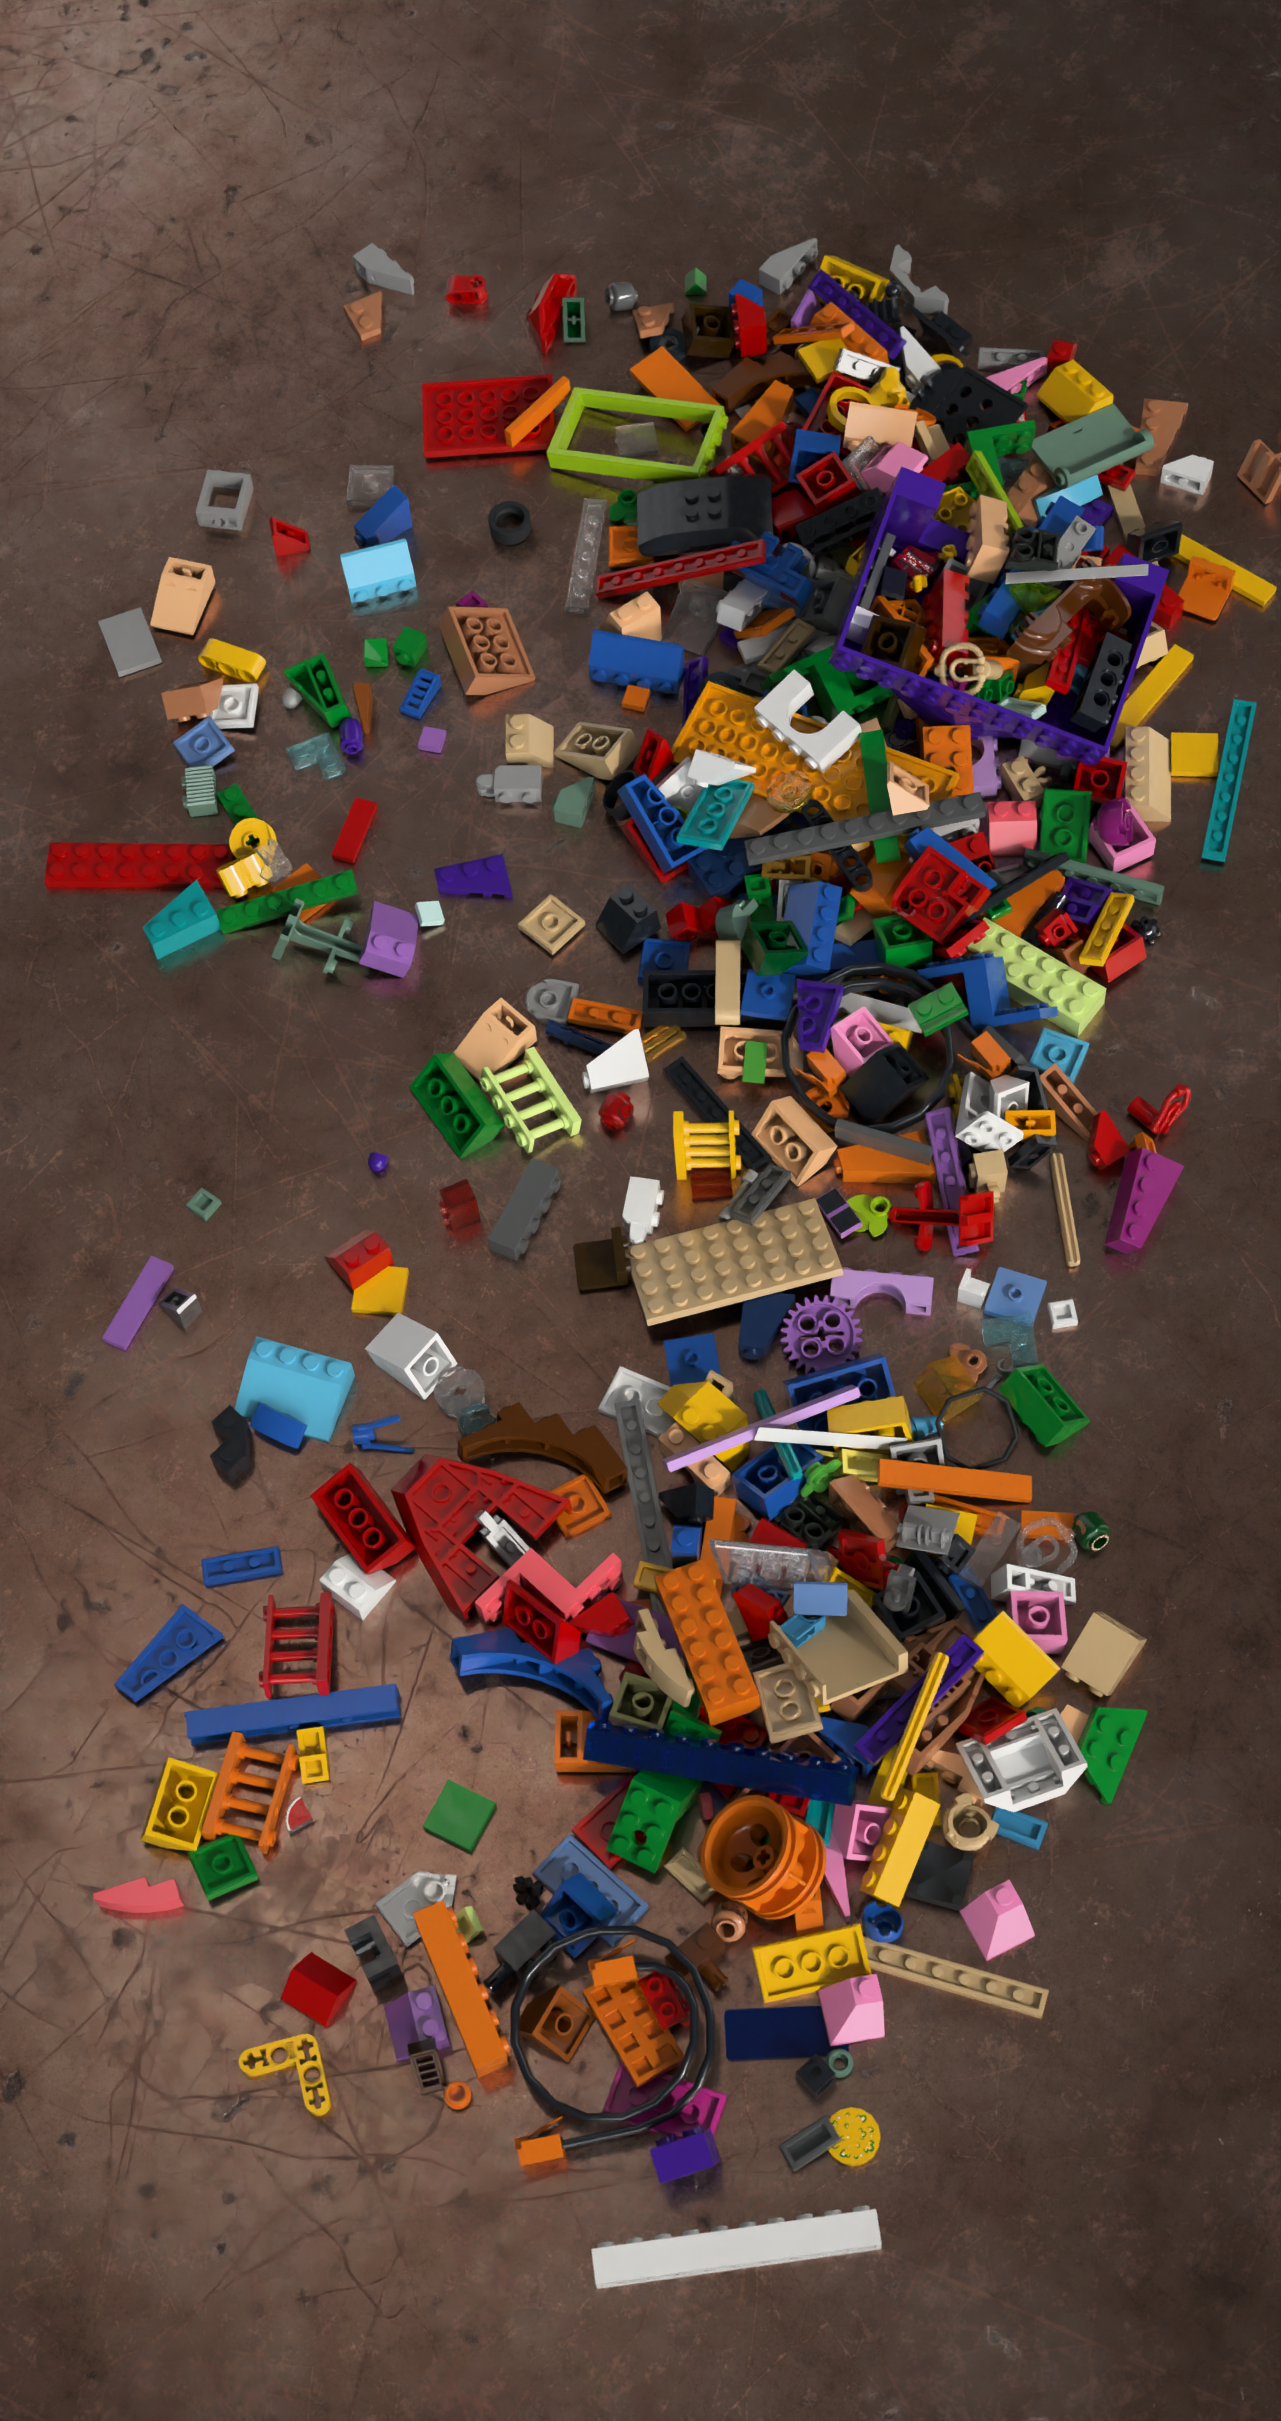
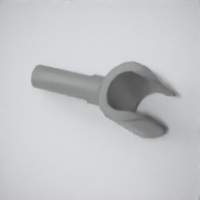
[984,1359,1013,1389]

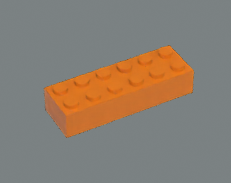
[654,1559,761,1726]
[413,1900,511,2078]

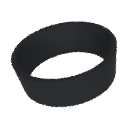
[603,770,640,821]

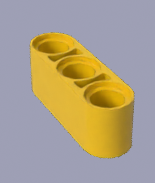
[198,638,266,683]

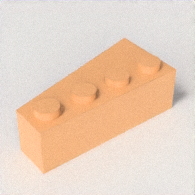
[964,495,1010,584]

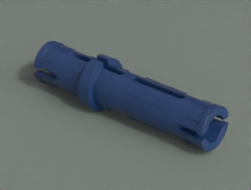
[545,1019,613,1055]

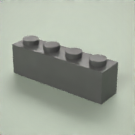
[488,1158,561,1261]

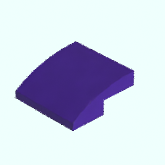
[1057,877,1113,926]

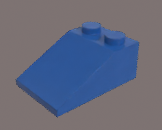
[732,1443,825,1521]
[813,1717,884,1782]

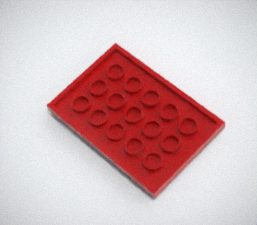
[422,374,555,458]

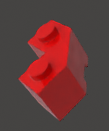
[665,896,732,943]

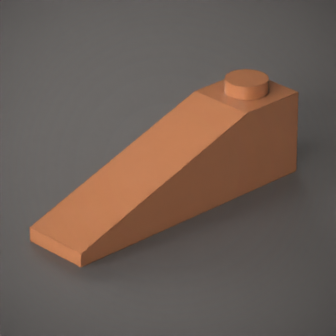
[1040,1063,1098,1143]

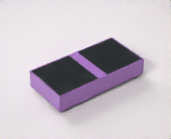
[816,1187,863,1239]

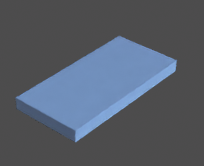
[532,1833,649,1948]

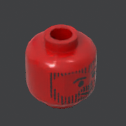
[598,1091,634,1130]

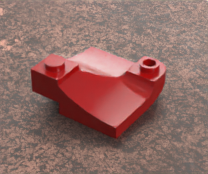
[892,846,991,946]

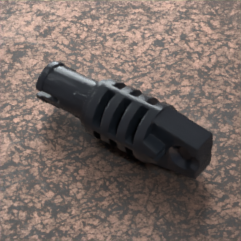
[1022,891,1069,947]

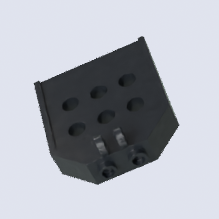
[909,366,1028,448]

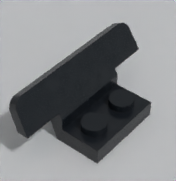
[903,301,972,357]

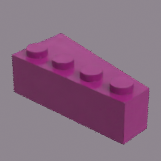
[1104,1147,1184,1254]

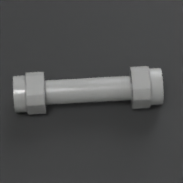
[718,1169,759,1222]

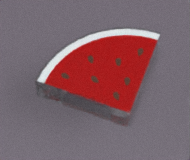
[285,1796,313,1834]

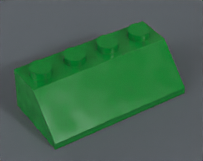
[409,1053,505,1158]

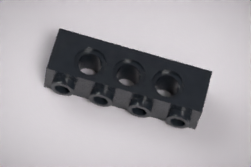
[1069,632,1132,733]

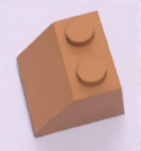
[161,678,223,722]

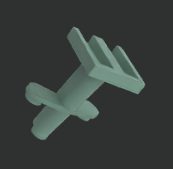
[271,898,362,974]

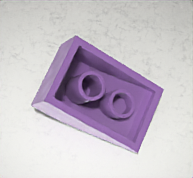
[358,901,419,978]

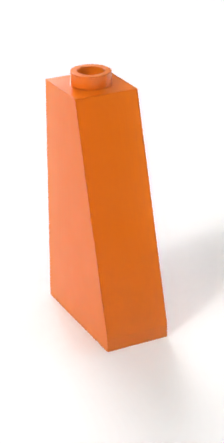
[731,380,794,463]
[977,869,1065,939]
[833,1130,937,1184]

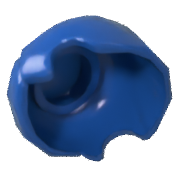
[861,1901,904,1943]

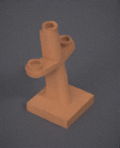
[1237,431,1281,504]

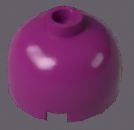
[1093,797,1133,846]

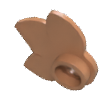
[937,1343,988,1393]

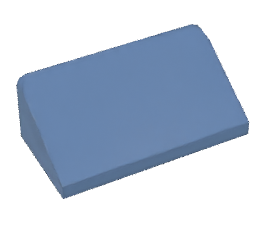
[794,1581,848,1616]

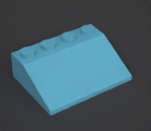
[235,1337,355,1442]

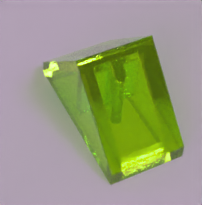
[1009,582,1062,617]

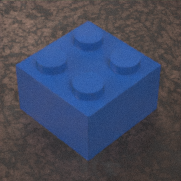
[788,429,841,483]

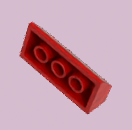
[310,1463,416,1575]

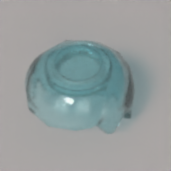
[457,1402,496,1437]

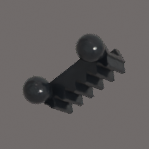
[848,281,902,325]

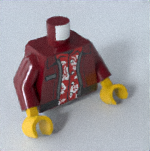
[887,544,957,599]

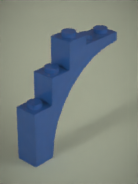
[450,1628,614,1723]

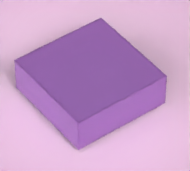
[418,726,447,753]

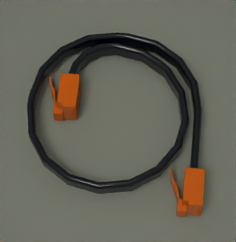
[781,962,1011,1134]
[510,1926,715,2166]

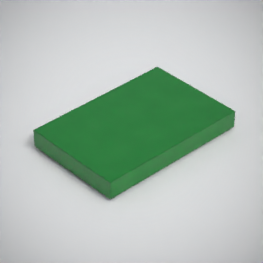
[1039,789,1092,863]

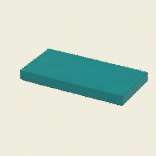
[676,779,755,851]

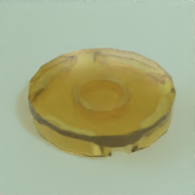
[766,770,813,814]

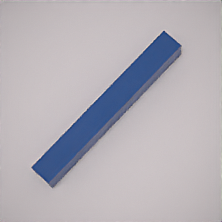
[184,1684,400,1745]

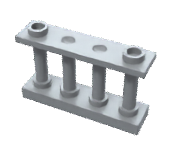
[1020,516,1096,617]

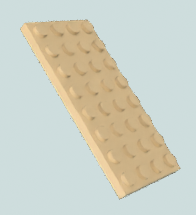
[624,1198,843,1326]

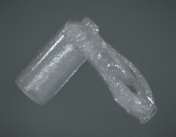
[1016,1517,1078,1575]

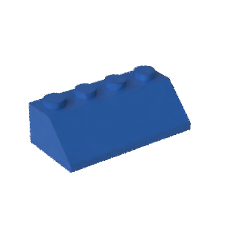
[588,629,685,695]
[783,881,842,982]

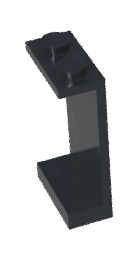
[1008,1065,1058,1169]

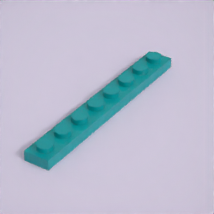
[1201,699,1257,862]

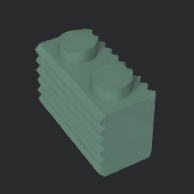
[181,765,218,818]

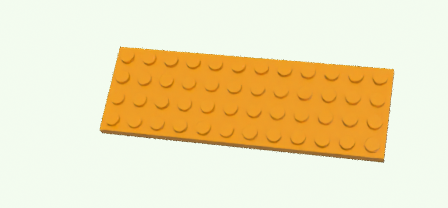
[671,681,960,854]

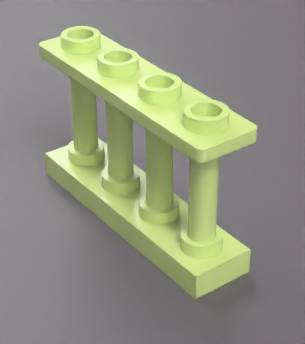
[480,1047,582,1153]

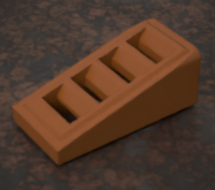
[352,683,373,734]

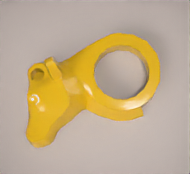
[826,367,910,433]

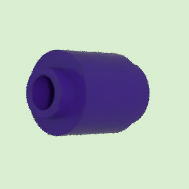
[339,718,363,754]

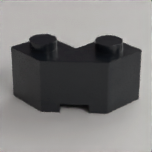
[210,1405,252,1483]

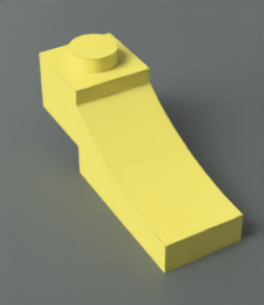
[816,1449,889,1482]

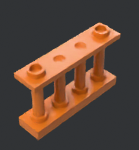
[201,1731,299,1854]

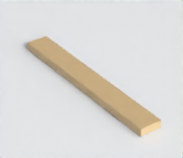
[834,1927,1049,2019]

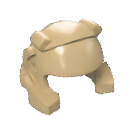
[942,1792,999,1851]

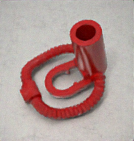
[1127,1084,1191,1135]

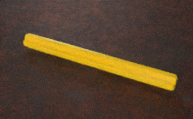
[880,1652,949,1801]

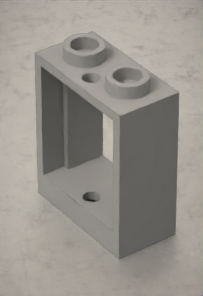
[196,470,254,531]

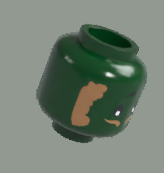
[1071,1511,1111,1551]

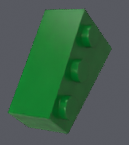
[282,652,352,728]

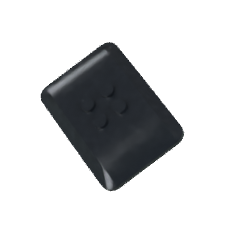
[637,474,773,557]

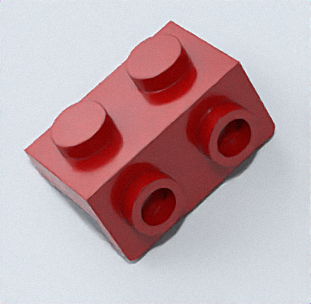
[638,1971,689,2030]

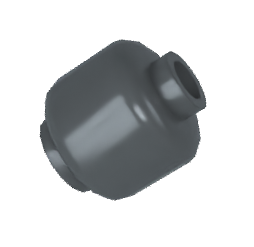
[605,281,638,311]

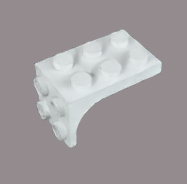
[955,1072,1024,1153]

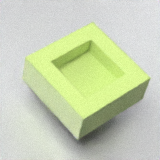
[455,1906,484,1944]

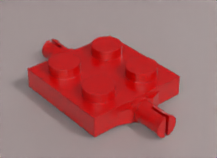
[826,1529,900,1590]

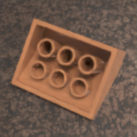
[438,606,536,695]

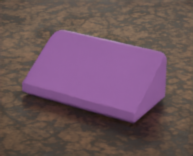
[791,289,822,328]

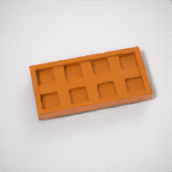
[583,1980,684,2088]

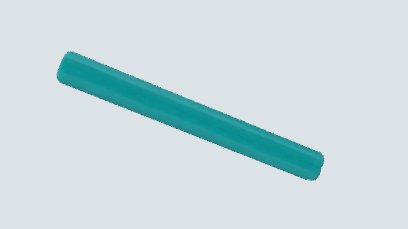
[753,1389,803,1481]

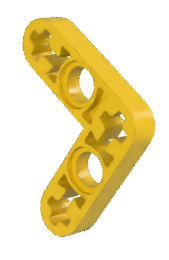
[239,2034,331,2116]

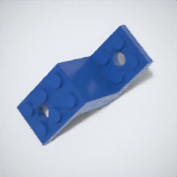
[917,953,1059,1030]

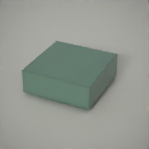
[186,1187,222,1222]

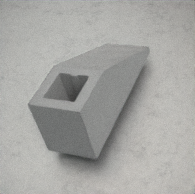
[759,238,818,295]
[353,243,415,295]

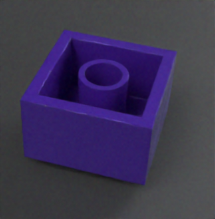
[650,2125,721,2184]

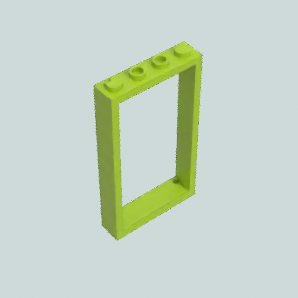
[547,387,728,482]

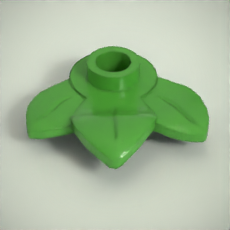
[800,1459,842,1497]

